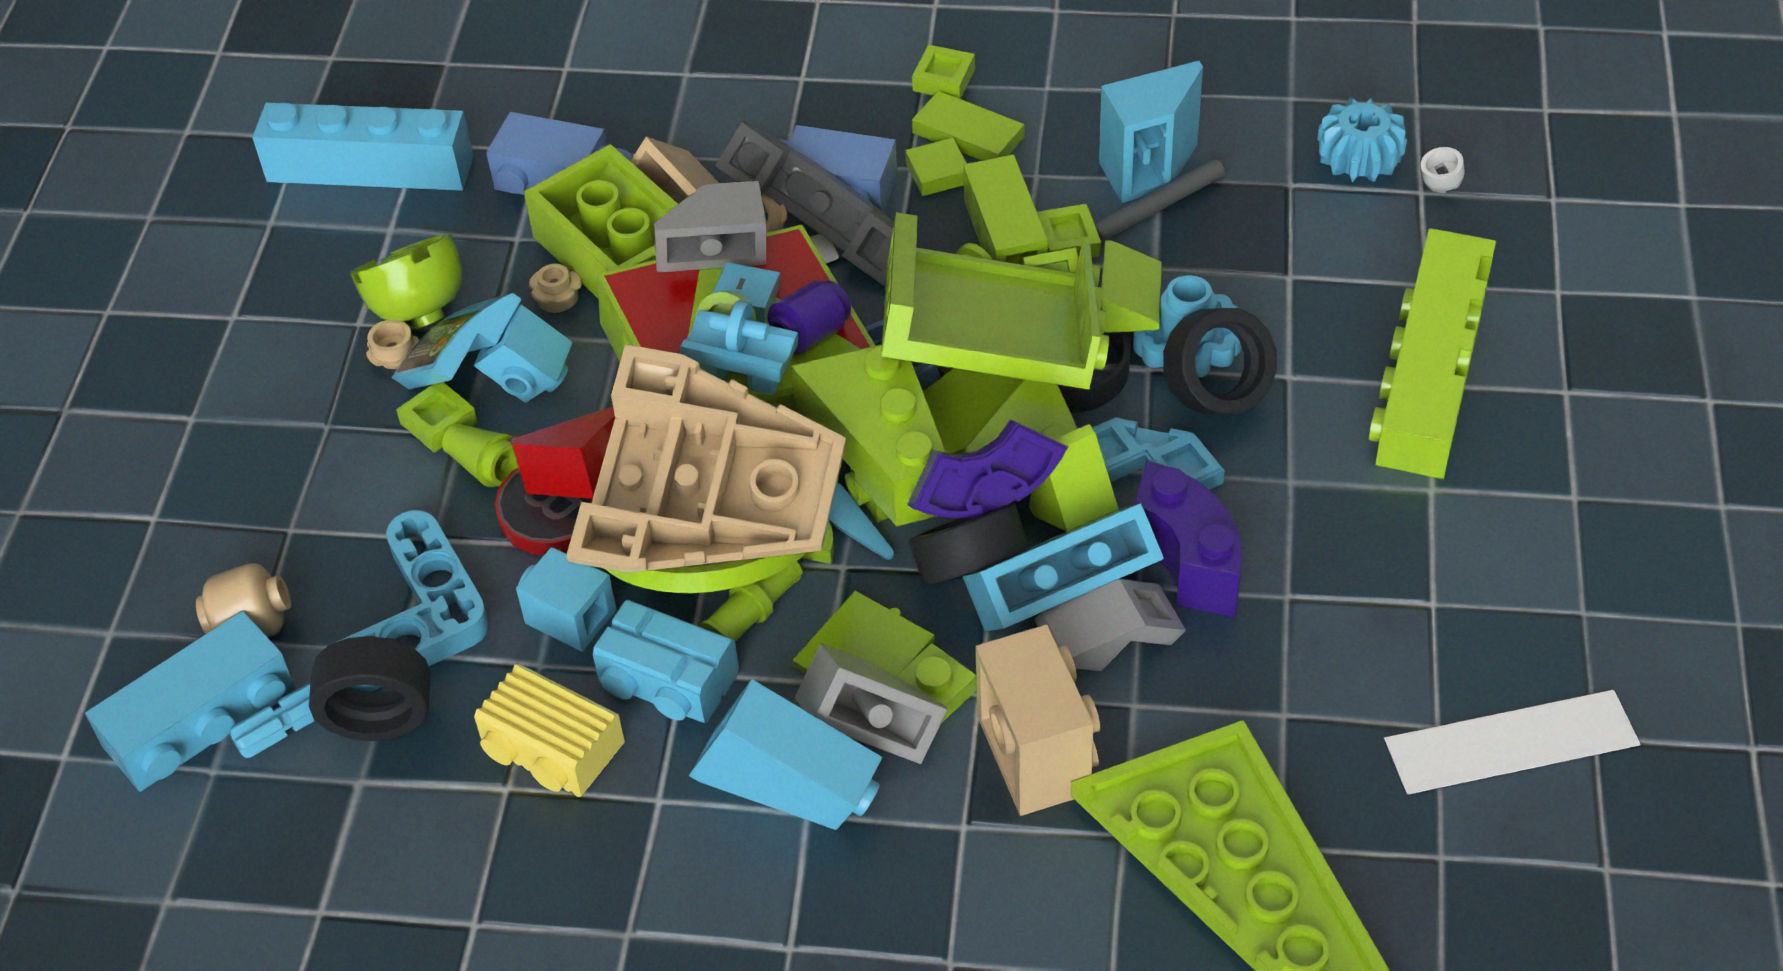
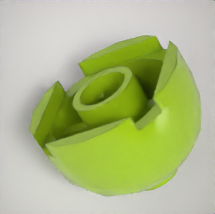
[350,233,463,329]

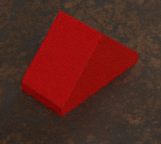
[510,407,615,499]

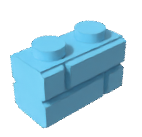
[593,600,739,723]

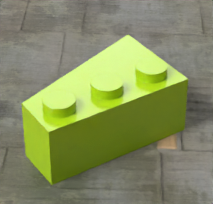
[791,345,946,527]

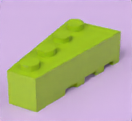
[1368,228,1496,479]

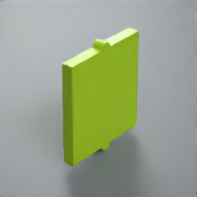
[792,591,935,676]

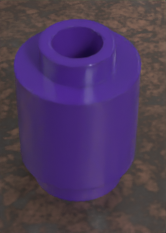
[767,280,851,355]

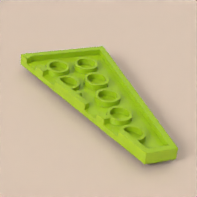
[1070,720,1390,971]

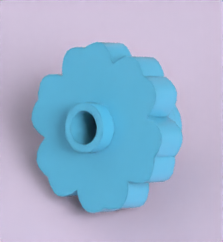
[1133,275,1242,377]

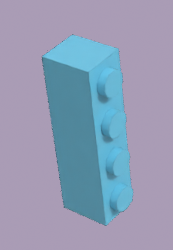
[252,103,474,191]

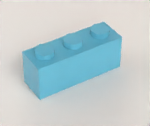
[962,503,1164,631]
[85,610,295,792]

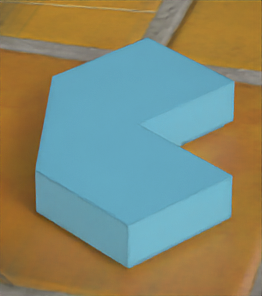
[1092,417,1225,490]

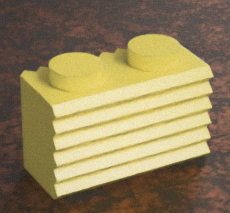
[474,664,625,797]

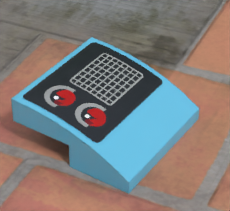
[392,293,521,390]

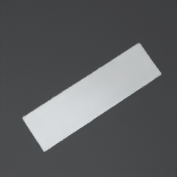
[1384,690,1641,795]

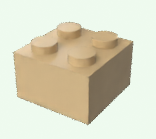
[975,625,1100,816]

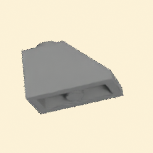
[654,181,766,273]
[794,643,948,764]

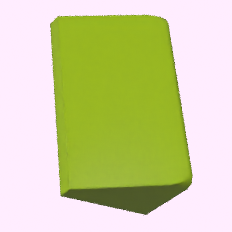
[1101,240,1162,333]

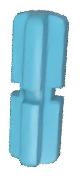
[229,683,315,758]

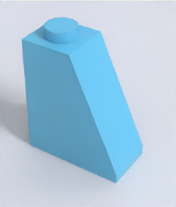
[689,679,882,830]

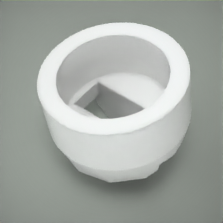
[1421,147,1465,193]

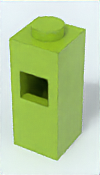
[963,154,1048,265]

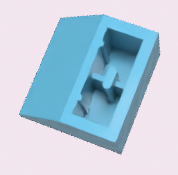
[1099,61,1203,203]

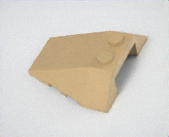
[566,344,846,573]

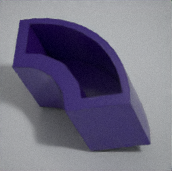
[1134,461,1242,618]

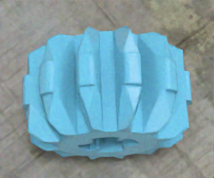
[1317,97,1407,182]

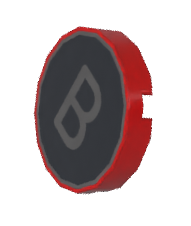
[495,468,593,555]

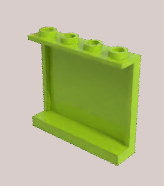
[881,212,1109,390]

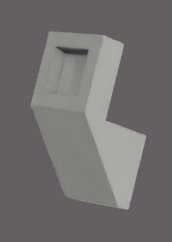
[1034,579,1186,671]

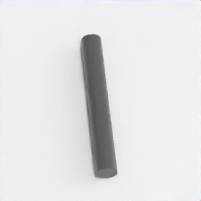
[1094,158,1225,243]

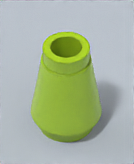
[442,423,518,487]

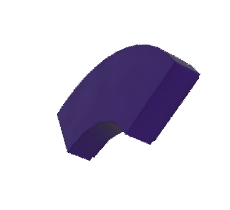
[907,419,1068,518]

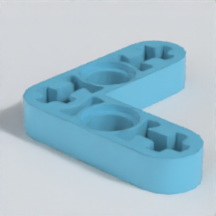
[337,510,489,693]

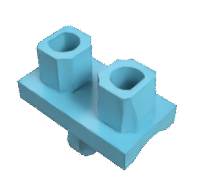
[680,300,798,395]

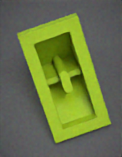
[1029,424,1119,532]

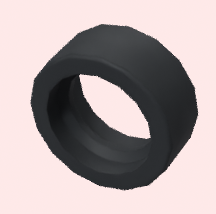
[1163,308,1277,414]
[909,503,1029,584]
[308,636,431,741]

